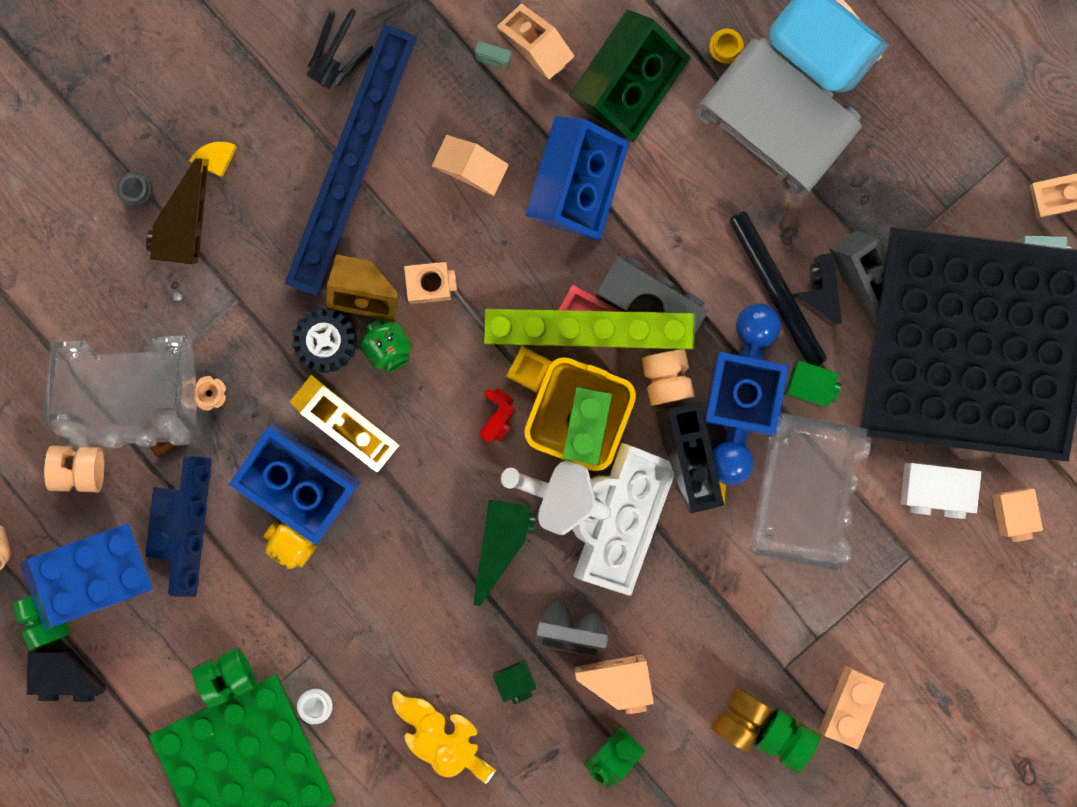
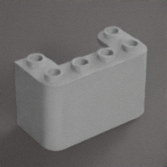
[694,38,862,200]

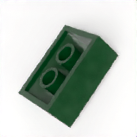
[569,10,691,142]

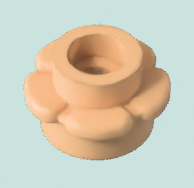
[192,376,226,411]

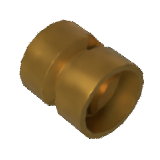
[710,686,775,753]

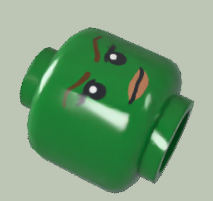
[361,319,413,373]

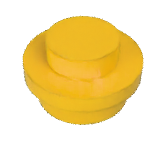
[709,28,744,64]

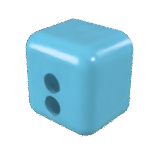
[769,0,889,92]

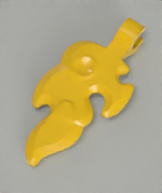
[392,691,496,784]

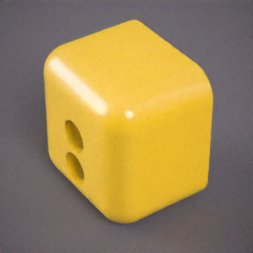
[525,357,636,471]

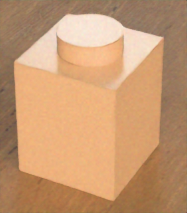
[992,488,1043,542]

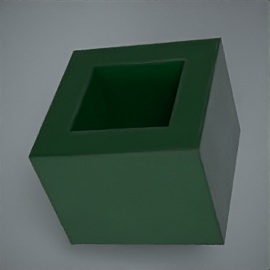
[493,659,536,704]

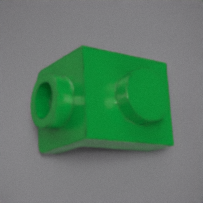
[584,727,645,788]

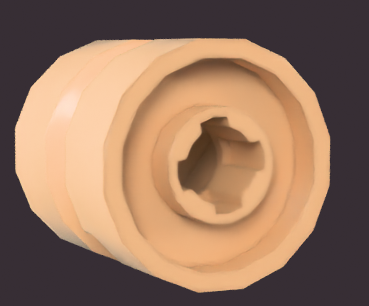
[641,349,695,406]
[44,445,104,493]

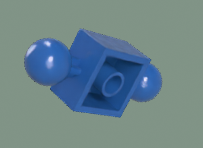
[704,303,789,486]

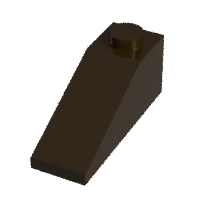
[146,158,209,264]

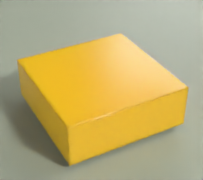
[506,346,552,393]

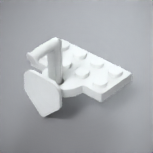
[501,443,674,596]

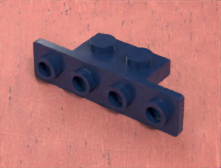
[145,456,212,597]

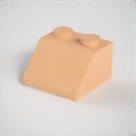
[574,654,654,714]

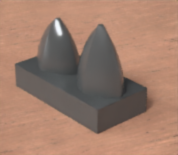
[534,598,608,659]

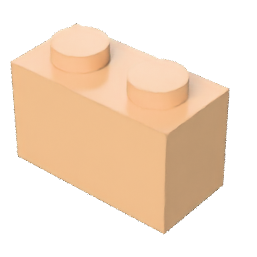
[819,666,885,750]

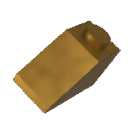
[326,254,398,321]

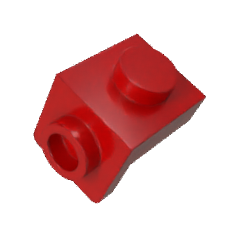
[478,388,516,443]

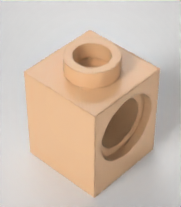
[404,262,457,304]

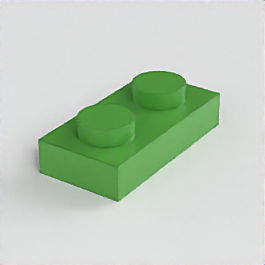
[563,387,612,465]

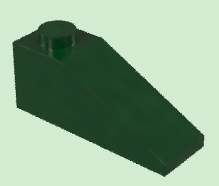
[473,499,537,606]

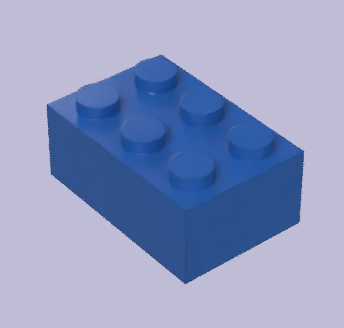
[20,523,153,631]

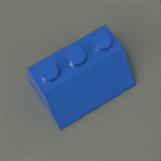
[525,116,630,241]
[229,423,362,545]

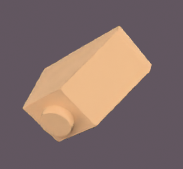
[496,3,574,79]

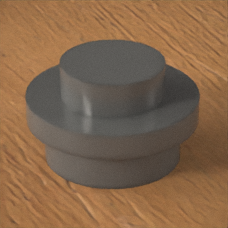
[117,172,153,207]

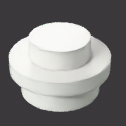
[297,689,333,724]

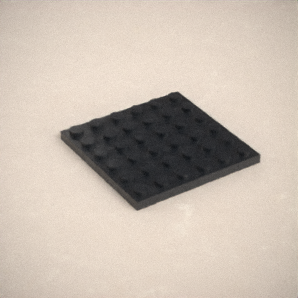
[858,227,1077,462]

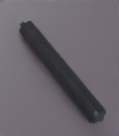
[730,211,827,366]

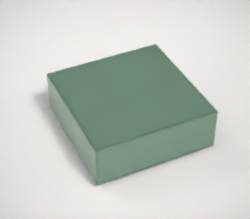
[475,40,512,70]

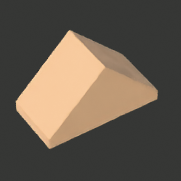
[432,135,509,196]

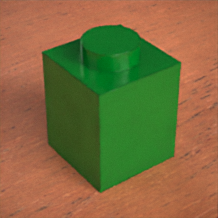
[784,361,841,408]

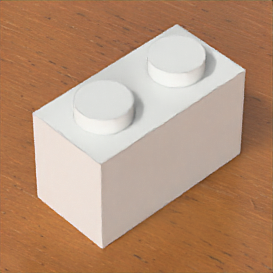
[900,463,982,519]

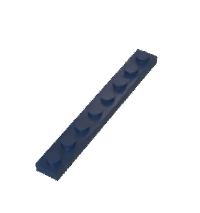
[284,24,417,297]

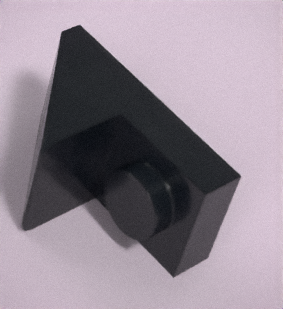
[793,253,842,326]

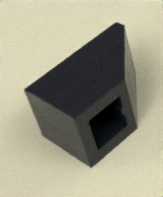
[27,649,106,702]

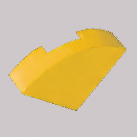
[189,142,237,178]

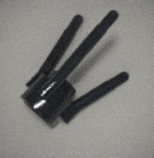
[306,9,373,90]

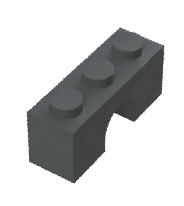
[595,256,708,335]

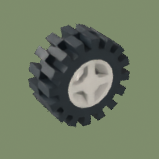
[292,309,357,373]

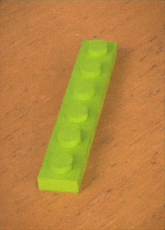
[484,309,695,350]

